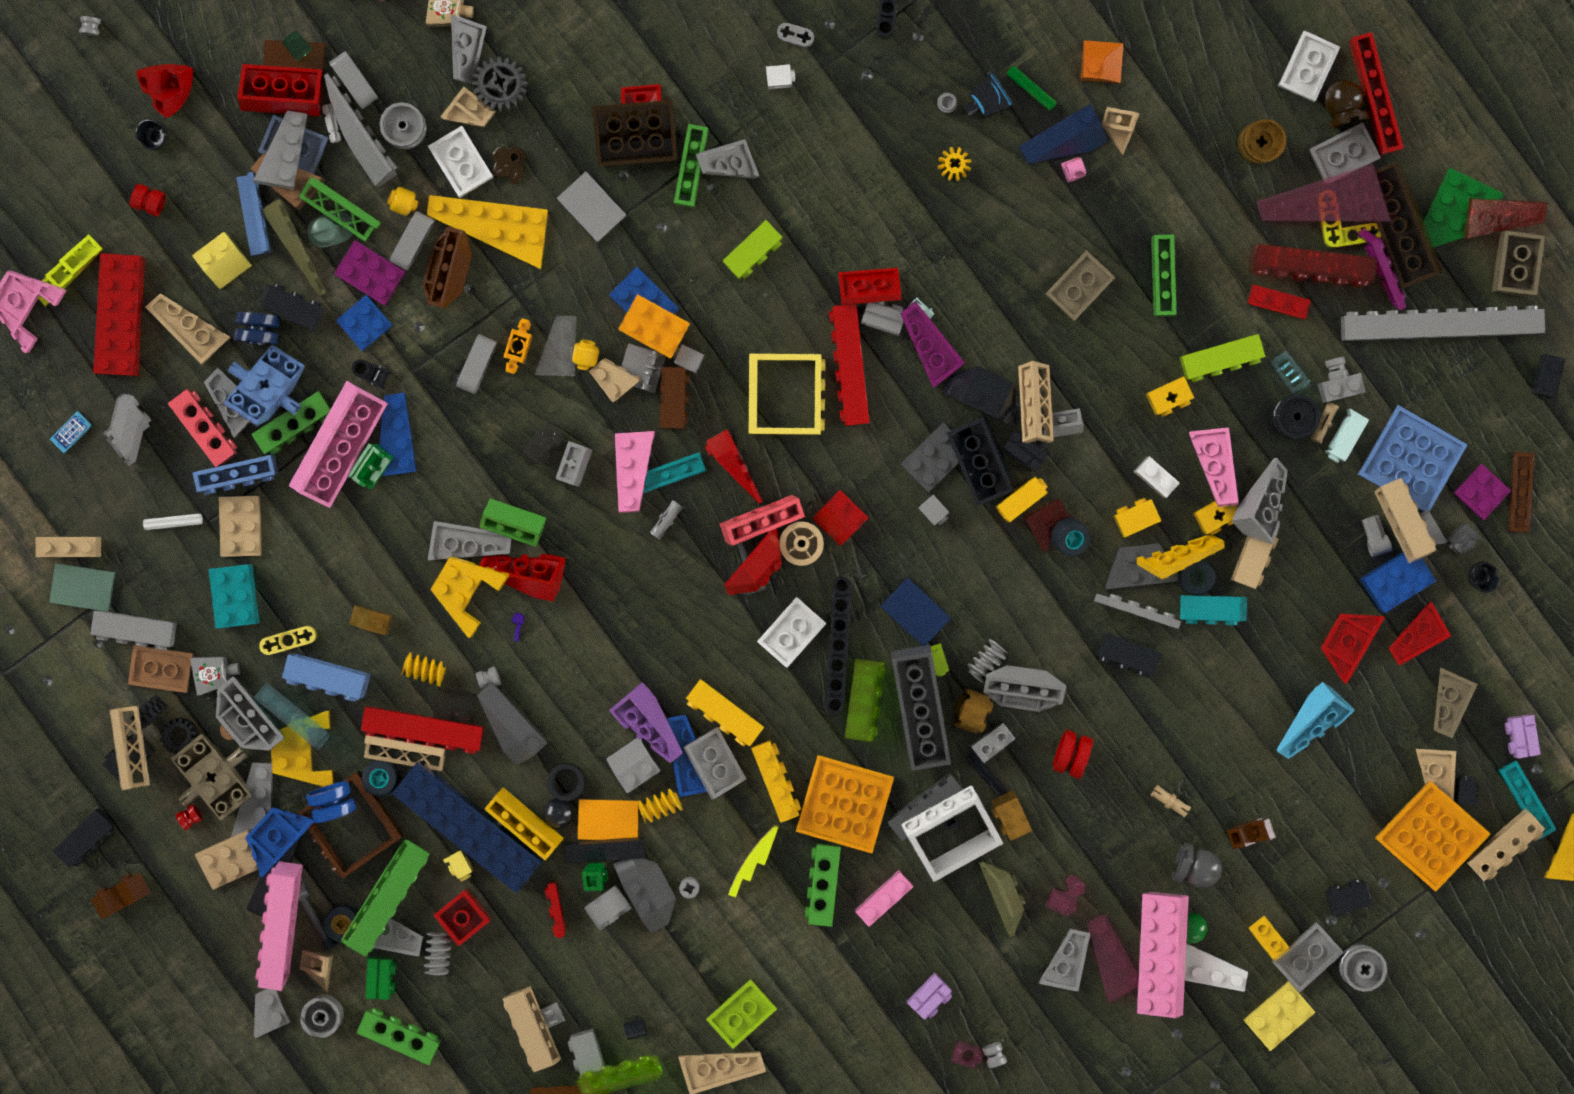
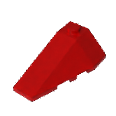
[705,430,763,504]
[479,554,566,602]

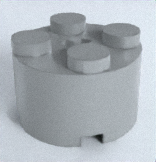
[584,885,632,930]
[300,994,344,1038]

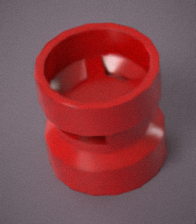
[175,803,203,831]

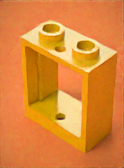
[995,477,1048,522]

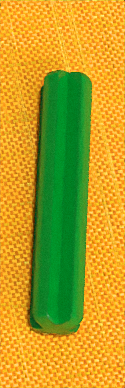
[1007,66,1057,111]

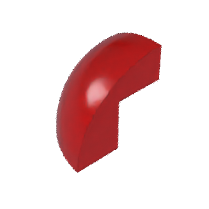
[136,64,193,118]

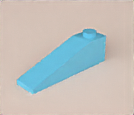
[1277,682,1355,759]

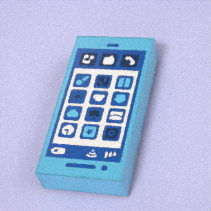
[50,411,93,453]

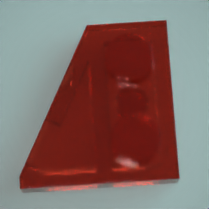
[1024,498,1069,552]

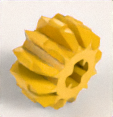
[938,147,972,181]

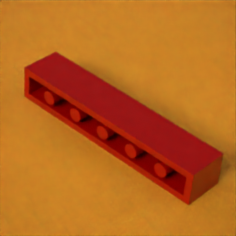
[1348,32,1404,156]
[829,304,869,426]
[361,706,485,754]

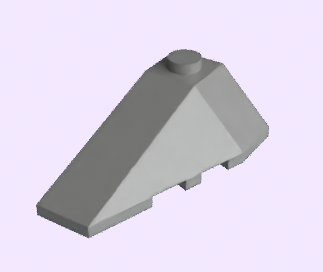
[1232,458,1288,544]

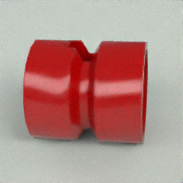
[129,183,166,217]

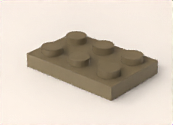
[1045,250,1115,321]

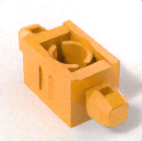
[504,318,533,374]

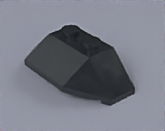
[942,366,1021,428]

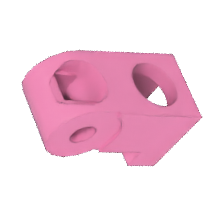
[1061,157,1086,183]

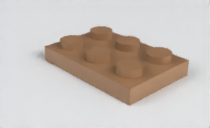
[128,645,194,693]

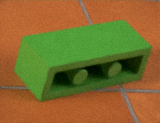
[480,498,546,547]

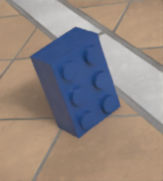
[1360,552,1436,613]

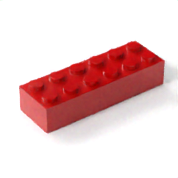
[93,253,145,377]

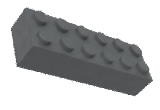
[891,645,951,771]

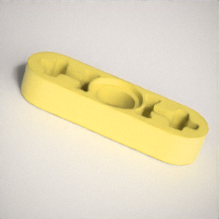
[259,626,317,655]

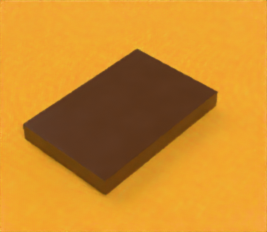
[263,40,325,80]

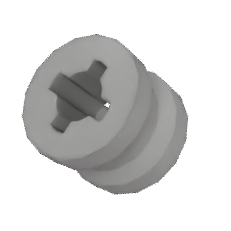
[79,16,101,36]
[679,877,700,898]

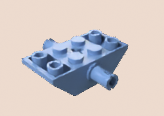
[224,345,305,426]

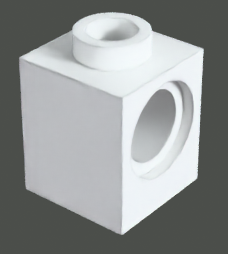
[766,64,795,89]

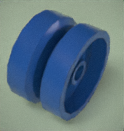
[306,781,356,823]

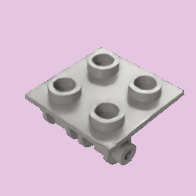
[621,343,666,393]

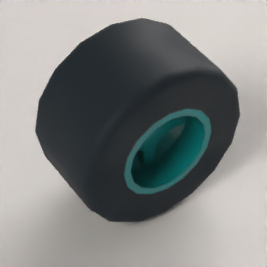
[1051,517,1090,556]
[362,761,400,797]

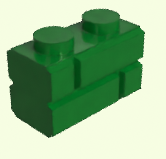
[365,956,397,1000]

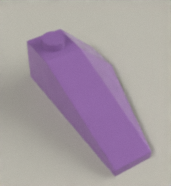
[609,682,683,763]

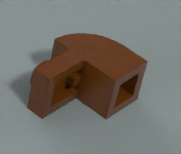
[1226,818,1275,849]

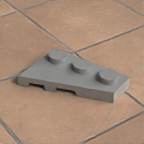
[696,139,759,179]
[204,368,250,438]
[374,918,424,957]
[1039,928,1090,992]

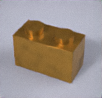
[991,791,1032,841]

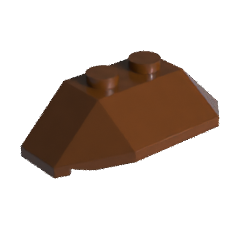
[423,227,472,308]

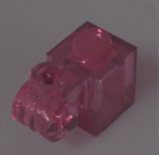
[1045,875,1086,917]

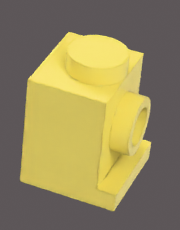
[444,850,474,882]

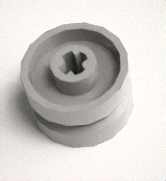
[380,102,427,150]
[1338,944,1387,992]

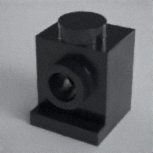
[1454,775,1479,805]

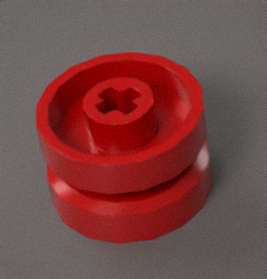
[1052,729,1093,779]

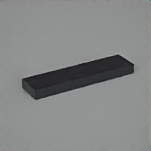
[564,837,645,863]

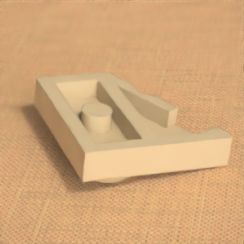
[441,87,496,127]

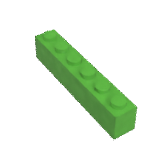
[340,838,430,957]

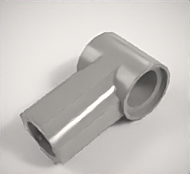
[1362,515,1392,557]

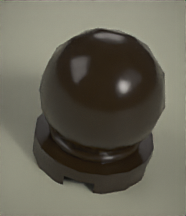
[1324,80,1370,129]

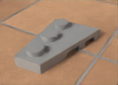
[451,15,487,84]

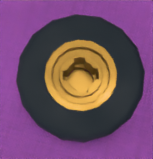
[324,904,358,942]

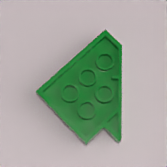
[1423,168,1510,248]

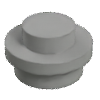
[937,93,957,113]

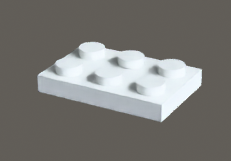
[1278,31,1340,102]
[428,126,494,198]
[757,597,826,668]

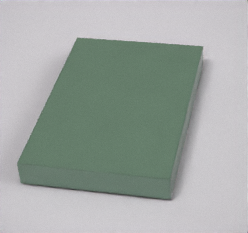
[49,563,116,612]

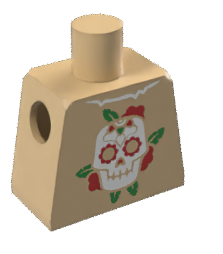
[426,0,474,27]

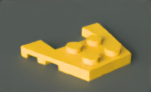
[430,556,509,638]
[271,710,334,787]

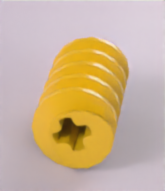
[402,652,446,687]
[638,788,683,824]

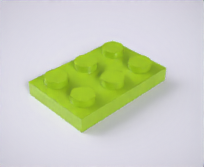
[706,979,777,1049]

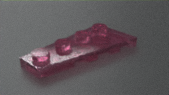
[1087,914,1139,1003]

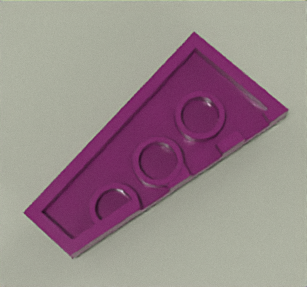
[900,301,965,388]

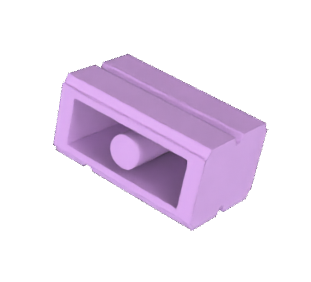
[1505,714,1541,758]
[907,972,952,1020]

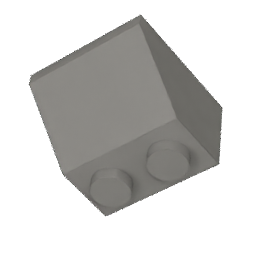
[606,738,661,793]

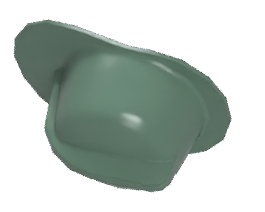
[307,211,353,248]

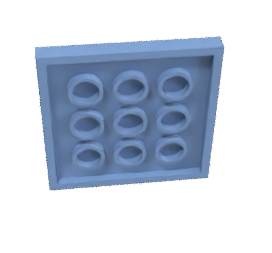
[1357,405,1467,512]

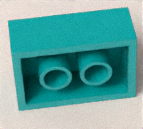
[208,564,259,629]

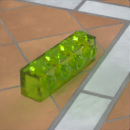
[845,659,885,741]
[577,1055,663,1094]

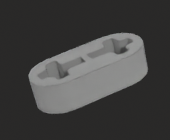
[777,23,814,48]

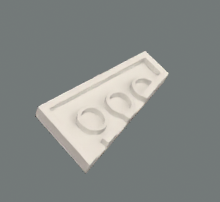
[1185,943,1248,992]

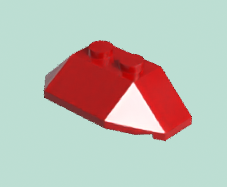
[724,528,782,595]

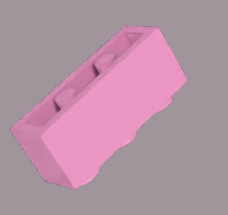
[855,870,913,927]

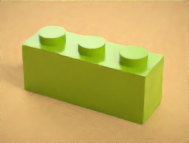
[723,220,783,280]

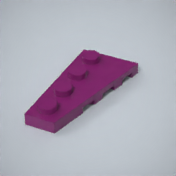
[1357,229,1406,311]

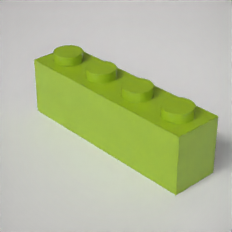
[1179,334,1265,382]

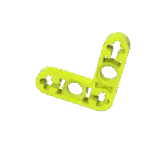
[1317,190,1381,248]

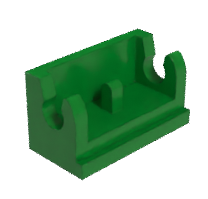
[348,443,394,489]

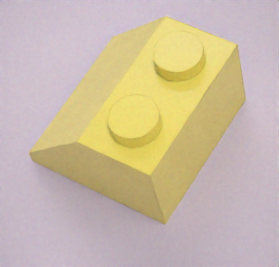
[192,232,252,290]

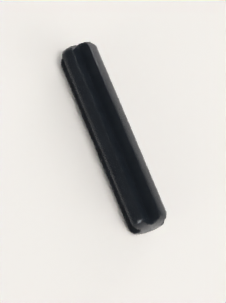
[966,752,1009,797]

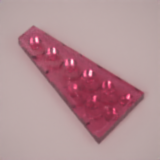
[1257,164,1391,221]

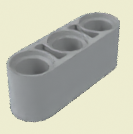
[329,51,378,109]
[390,211,435,271]
[456,334,498,394]

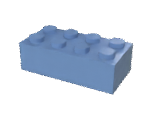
[282,653,371,701]

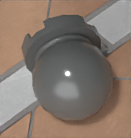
[1172,842,1222,889]

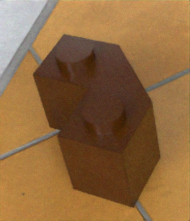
[90,872,151,920]

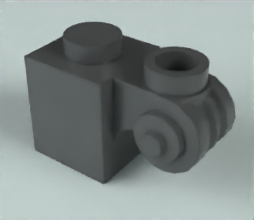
[1446,523,1481,554]

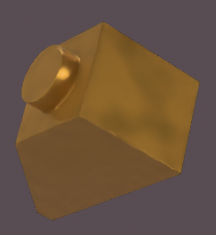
[349,605,393,635]

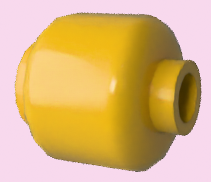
[387,187,418,216]
[572,340,599,370]

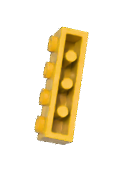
[686,679,764,747]
[751,740,801,823]
[485,787,564,860]

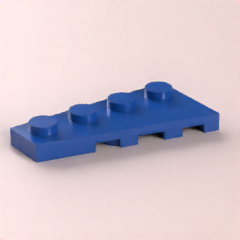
[379,393,416,477]
[666,715,707,797]

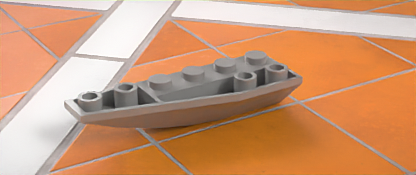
[324,73,398,188]

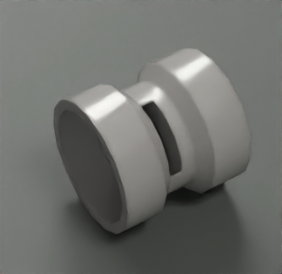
[1325,357,1349,380]
[476,666,501,690]
[982,1042,1007,1068]

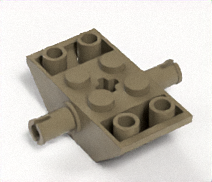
[171,734,252,821]

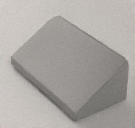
[1042,408,1084,437]

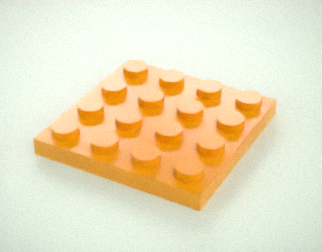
[796,755,894,853]
[1375,780,1491,892]

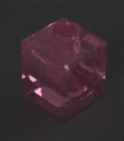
[951,1040,983,1069]

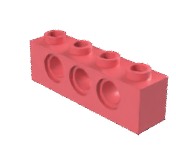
[168,389,238,467]
[720,495,805,546]

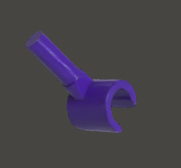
[511,612,525,642]

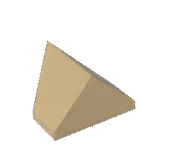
[1101,107,1139,154]
[300,950,333,993]

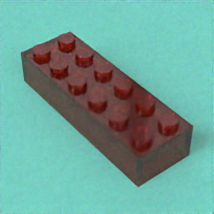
[1248,244,1377,288]

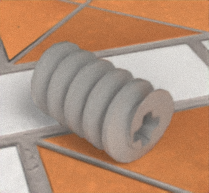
[967,639,1007,684]
[423,932,452,975]

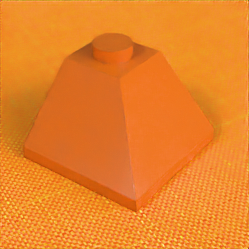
[1081,41,1124,84]

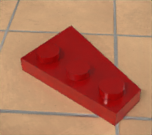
[1388,601,1451,666]

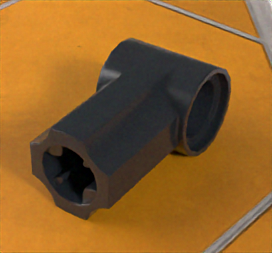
[624,1016,648,1040]

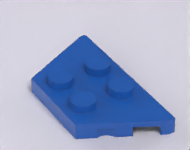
[246,807,314,878]

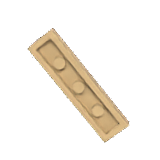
[1018,361,1054,443]
[110,706,150,790]
[364,735,446,771]

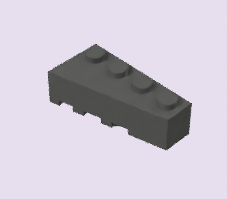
[887,772,963,841]

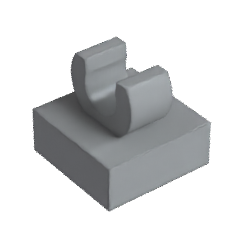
[540,1002,565,1028]

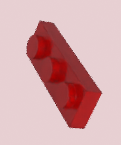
[1247,284,1311,320]

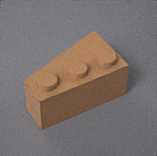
[250,153,326,210]

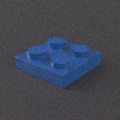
[336,295,393,351]

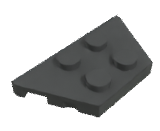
[1105,543,1179,589]

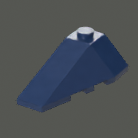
[1019,104,1108,164]

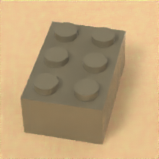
[1492,230,1545,297]

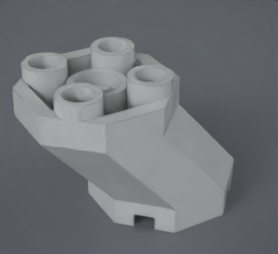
[103,393,151,466]

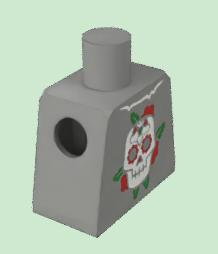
[190,657,240,696]

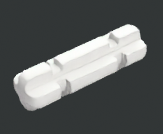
[322,104,342,143]

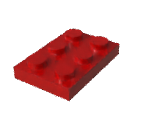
[838,268,901,305]

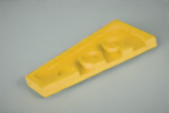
[1136,534,1225,579]

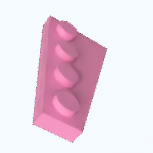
[1189,428,1238,507]
[615,431,655,513]

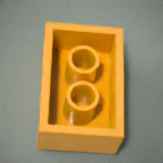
[618,294,690,359]

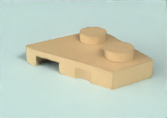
[589,358,642,403]

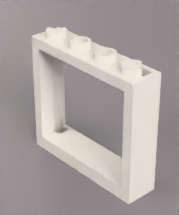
[901,785,1003,882]

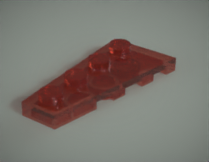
[1464,198,1547,239]

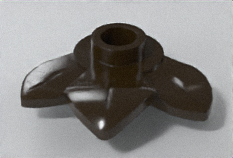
[491,147,526,184]

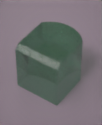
[282,30,313,61]

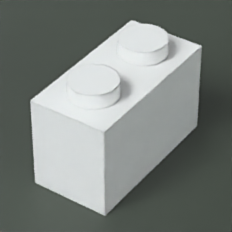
[1134,456,1179,498]

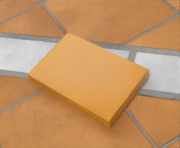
[578,799,639,840]

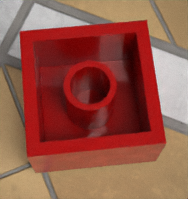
[434,888,492,946]

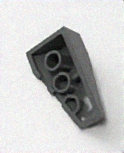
[477,682,547,765]

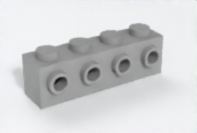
[90,610,177,650]

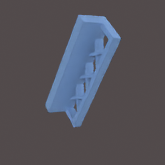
[236,172,271,256]

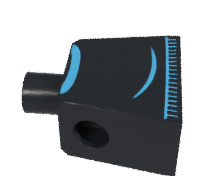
[963,72,1014,119]

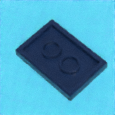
[880,577,951,646]

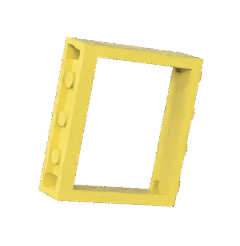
[749,354,825,435]

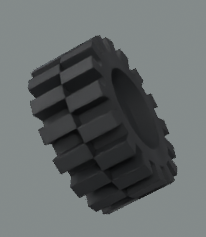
[130,694,168,730]
[160,718,198,754]

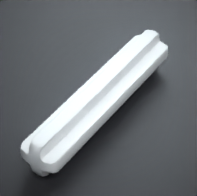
[143,514,203,530]

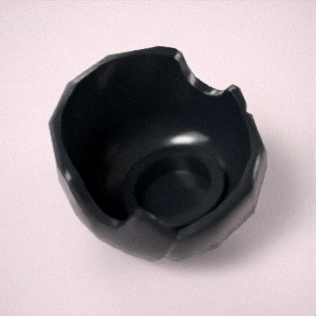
[135,119,168,151]
[1468,561,1500,593]
[543,798,573,830]

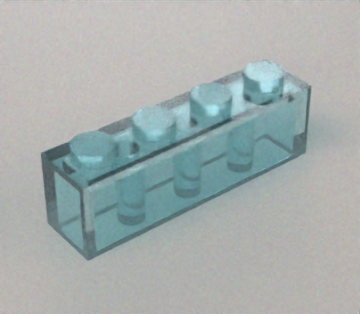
[254,682,331,750]

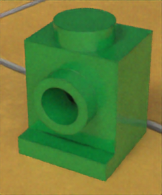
[582,863,608,891]

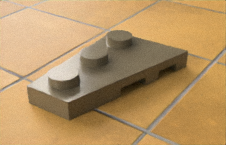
[1433,668,1478,738]

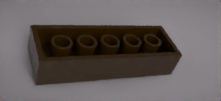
[1359,161,1444,289]

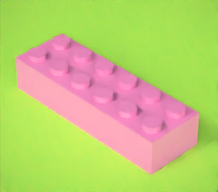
[289,381,388,508]
[256,861,303,991]
[1137,892,1189,1018]

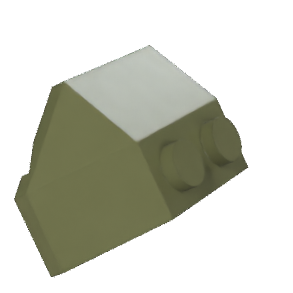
[978,860,1026,937]

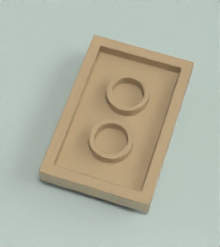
[219,496,262,557]
[195,829,258,890]

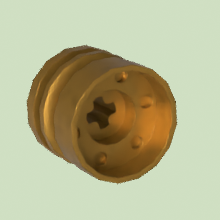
[1238,119,1286,164]

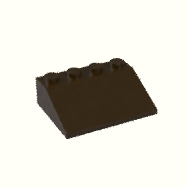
[592,100,678,167]

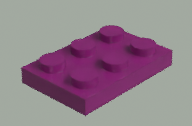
[334,240,406,306]

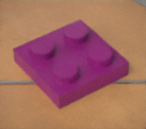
[1454,464,1511,520]

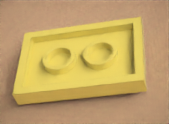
[1244,981,1316,1051]

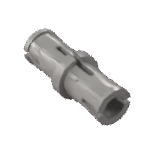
[650,500,683,540]

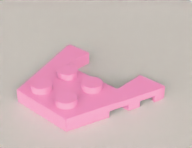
[0,270,66,354]

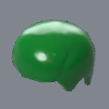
[1186,913,1208,944]

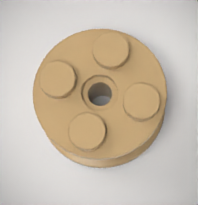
[780,522,824,566]

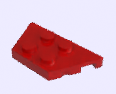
[1320,614,1385,684]

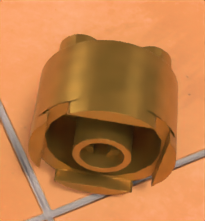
[952,688,993,734]

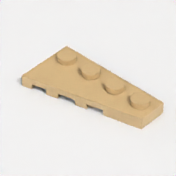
[678,1051,766,1094]

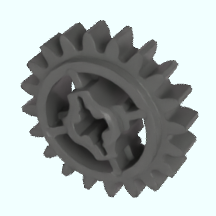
[472,56,527,112]

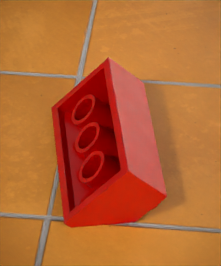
[237,64,323,116]

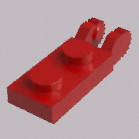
[545,881,566,939]

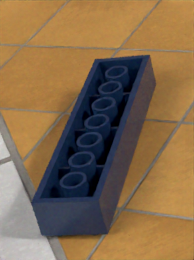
[392,760,544,893]

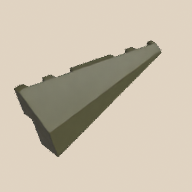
[261,199,327,297]

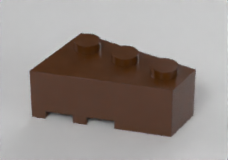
[660,367,690,429]

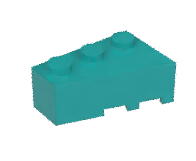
[1180,595,1247,625]

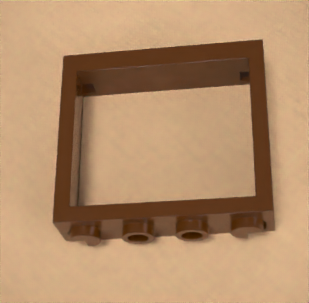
[297,771,404,878]

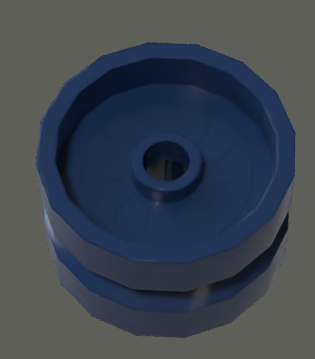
[234,312,280,345]

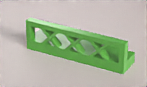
[298,177,381,241]

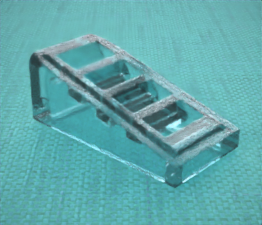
[1270,351,1310,395]

